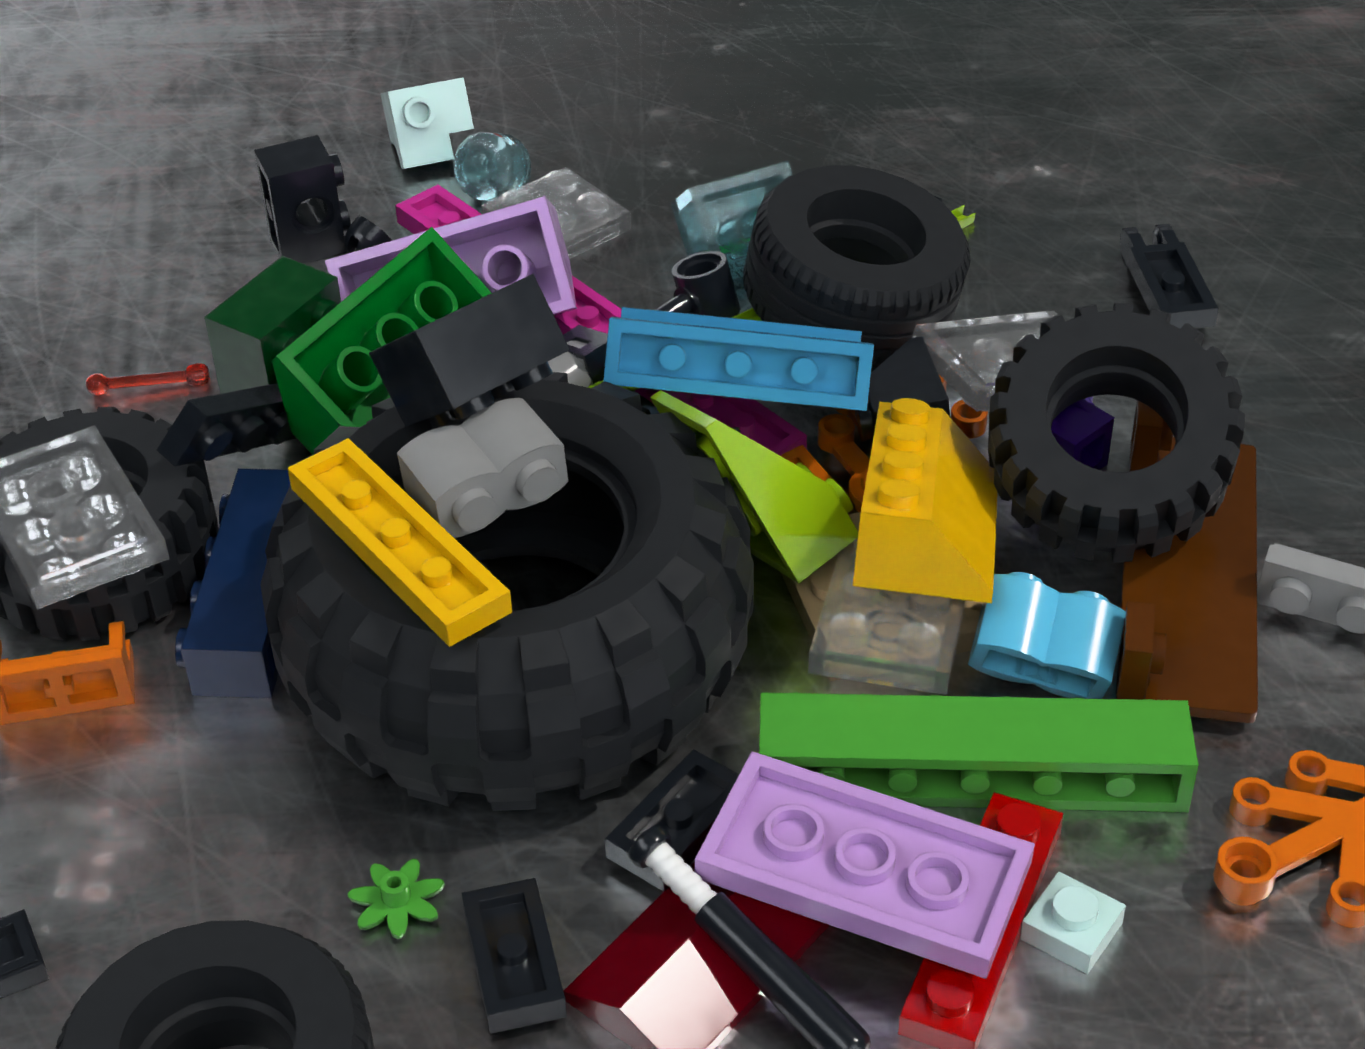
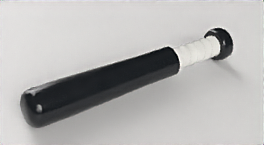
[628,825,871,1049]

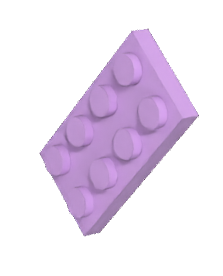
[695,751,1035,979]

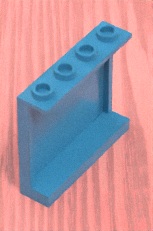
[603,307,874,411]

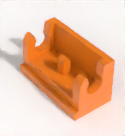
[0,621,135,725]

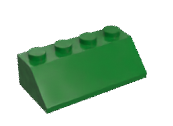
[272,227,491,455]

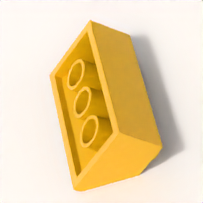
[853,398,998,603]

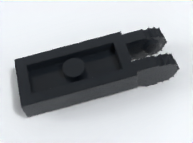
[1120,224,1219,329]

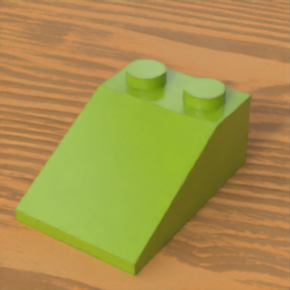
[650,390,858,583]

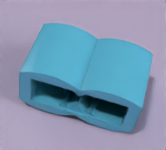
[968,572,1125,699]

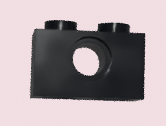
[254,135,351,264]

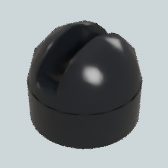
[344,215,392,254]

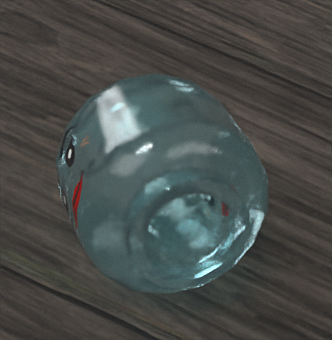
[453,132,531,201]

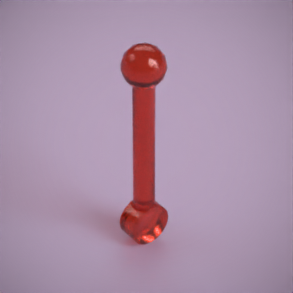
[86,363,210,396]

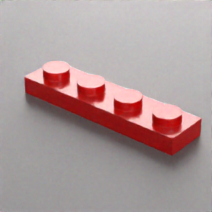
[898,792,1064,1049]

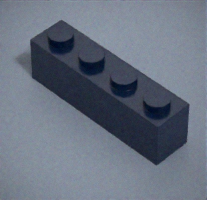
[175,468,290,699]

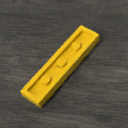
[287,438,512,647]

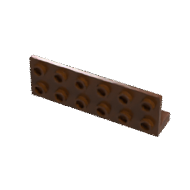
[1116,400,1258,724]

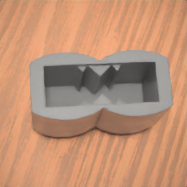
[397,398,568,538]

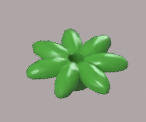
[348,859,445,939]

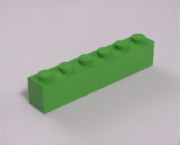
[759,692,1199,813]

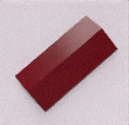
[563,861,830,1049]

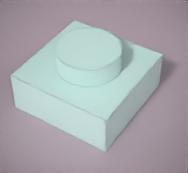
[1020,871,1126,975]

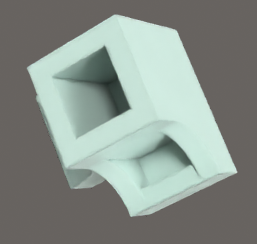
[380,77,474,169]

